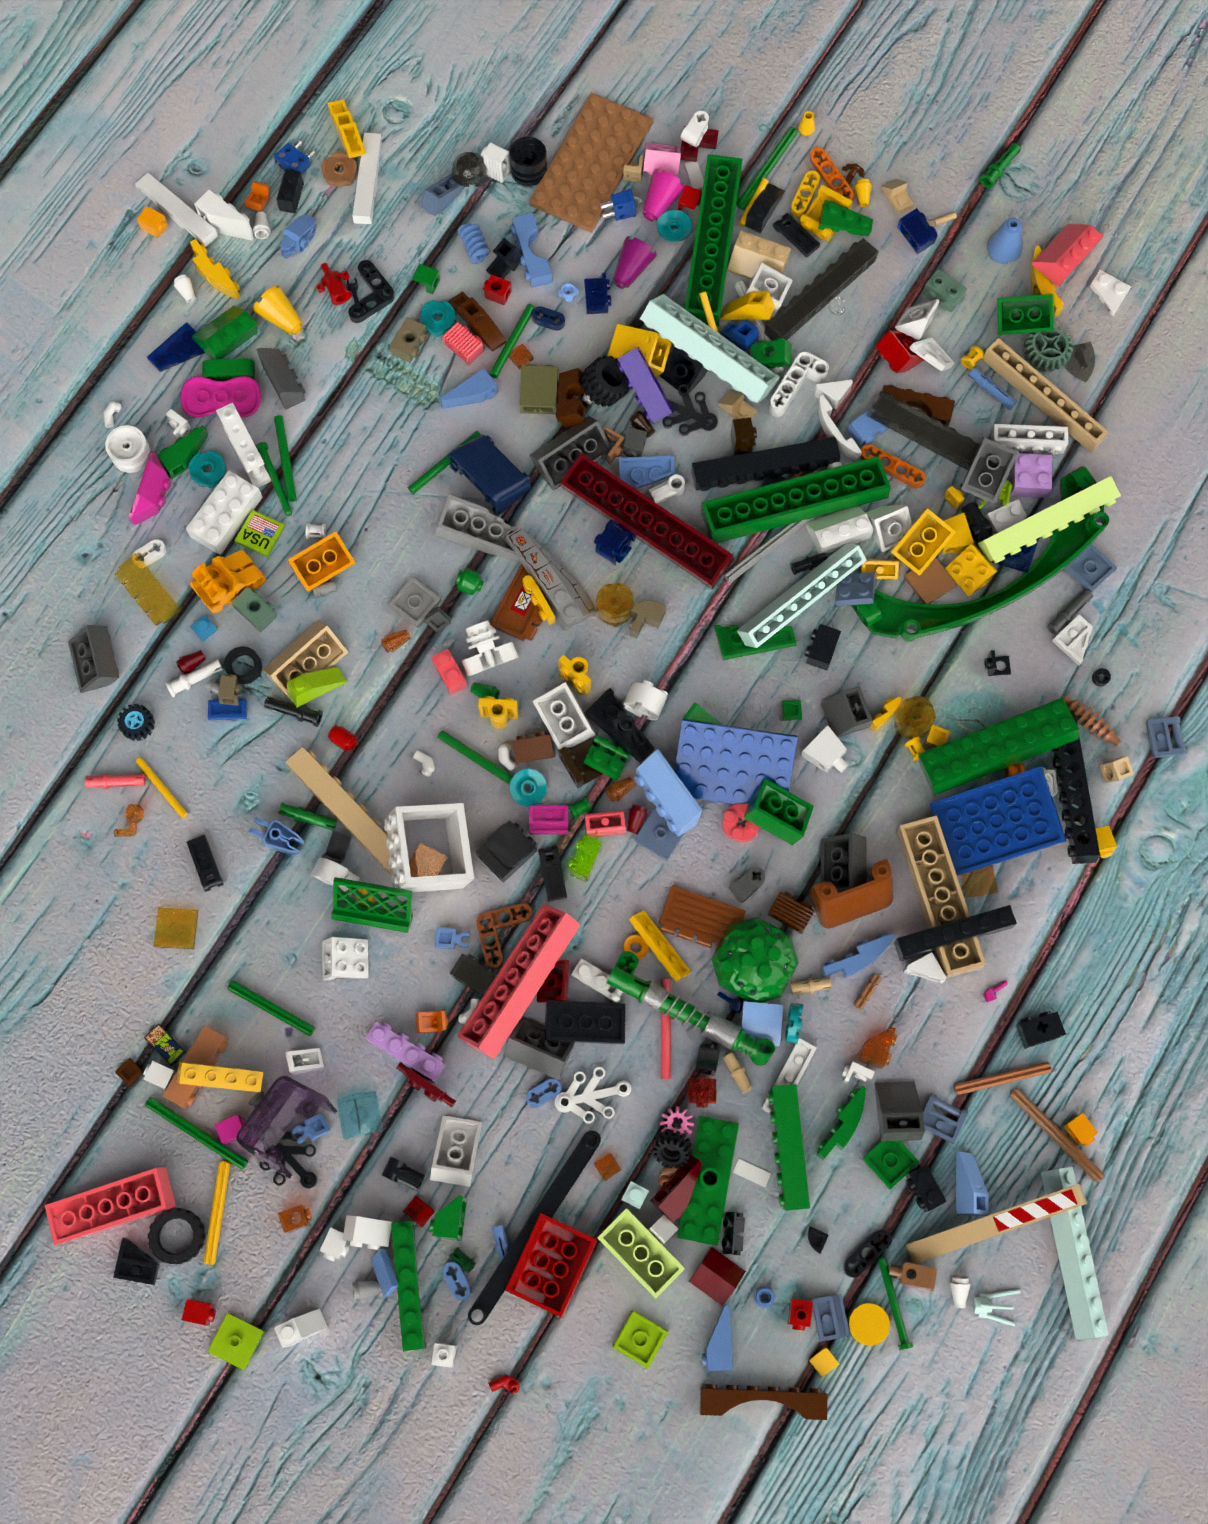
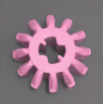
[660,1106,694,1139]

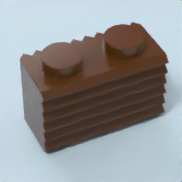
[768,892,814,934]

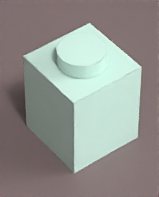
[621,1181,649,1210]

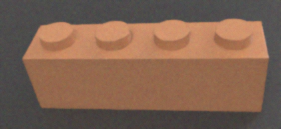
[162,1025,229,1110]

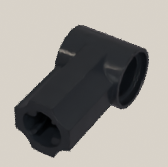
[381,1156,425,1191]

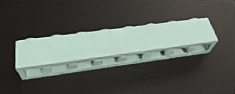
[737,543,867,648]
[1041,1167,1109,1340]

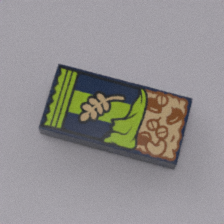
[144,1023,186,1066]

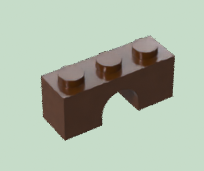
[556,368,585,428]

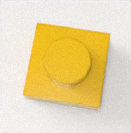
[944,485,965,510]
[925,725,951,747]

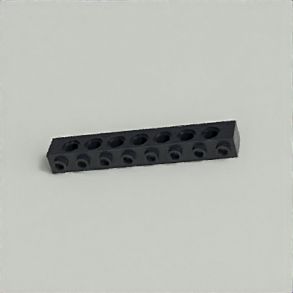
[1051,715,1100,864]

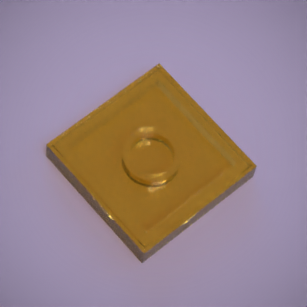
[154,908,199,950]

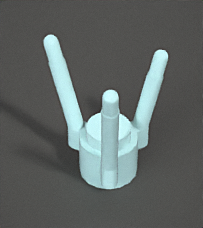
[974,1289,1021,1326]

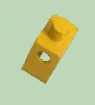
[941,513,975,554]

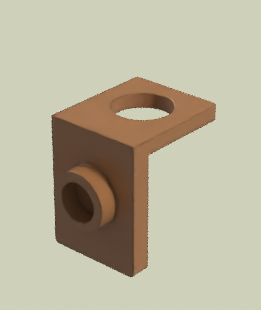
[605,427,624,464]

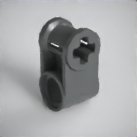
[729,867,765,903]

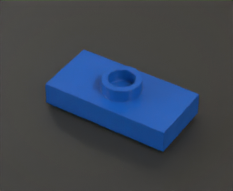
[208,699,247,720]

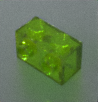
[568,835,602,882]

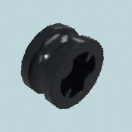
[1092,668,1111,687]

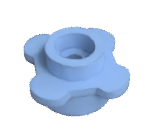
[558,283,579,303]

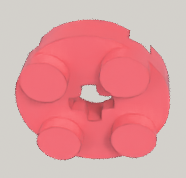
[722,803,760,843]

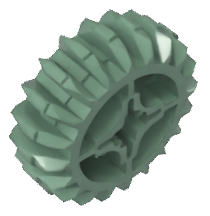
[1024,326,1073,372]

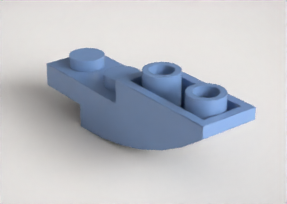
[821,932,895,978]

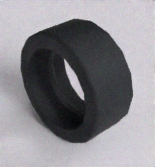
[224,646,262,684]

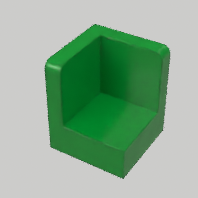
[412,263,440,294]

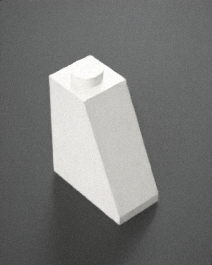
[274,1309,328,1348]

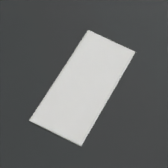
[685,161,704,189]
[733,1159,771,1187]

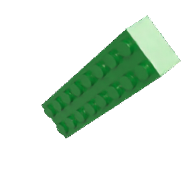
[918,697,1079,796]

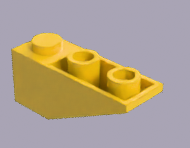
[720,291,775,320]

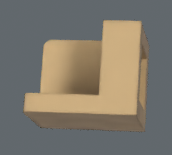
[623,155,644,183]

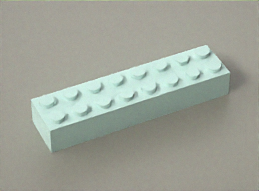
[640,294,780,403]

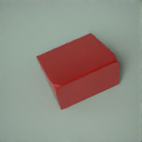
[403,1196,435,1227]

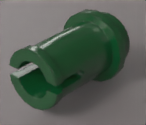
[449,1247,476,1273]

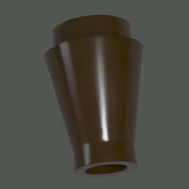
[629,411,655,438]

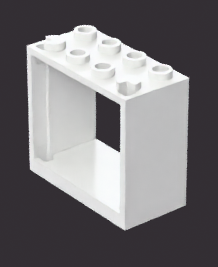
[384,803,474,892]

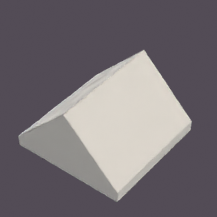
[895,299,939,341]

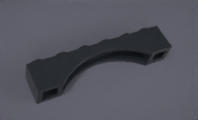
[894,905,1017,961]

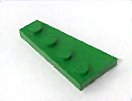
[714,625,797,660]

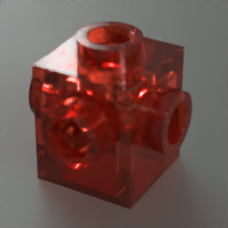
[688,1077,717,1108]

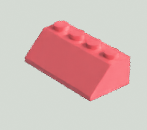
[1032,224,1103,287]

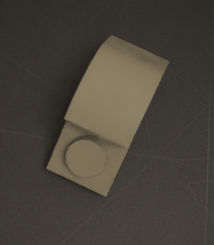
[628,600,666,639]

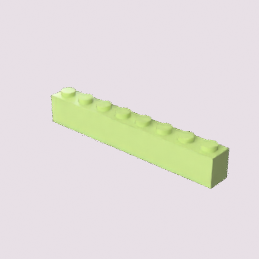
[978,476,1121,564]

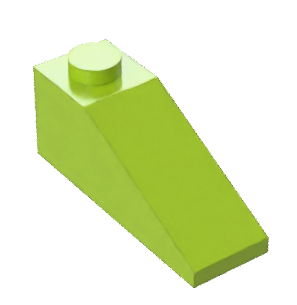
[287,667,347,708]

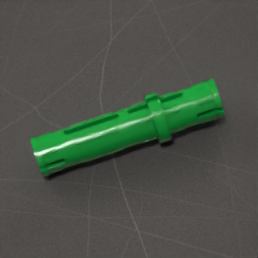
[278,802,337,831]

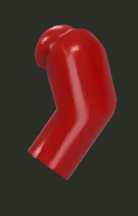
[488,1374,520,1393]

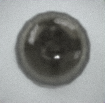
[452,152,487,187]

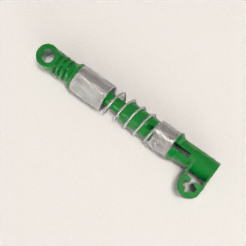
[606,951,775,1066]

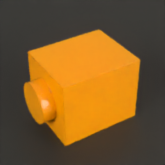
[137,206,168,238]

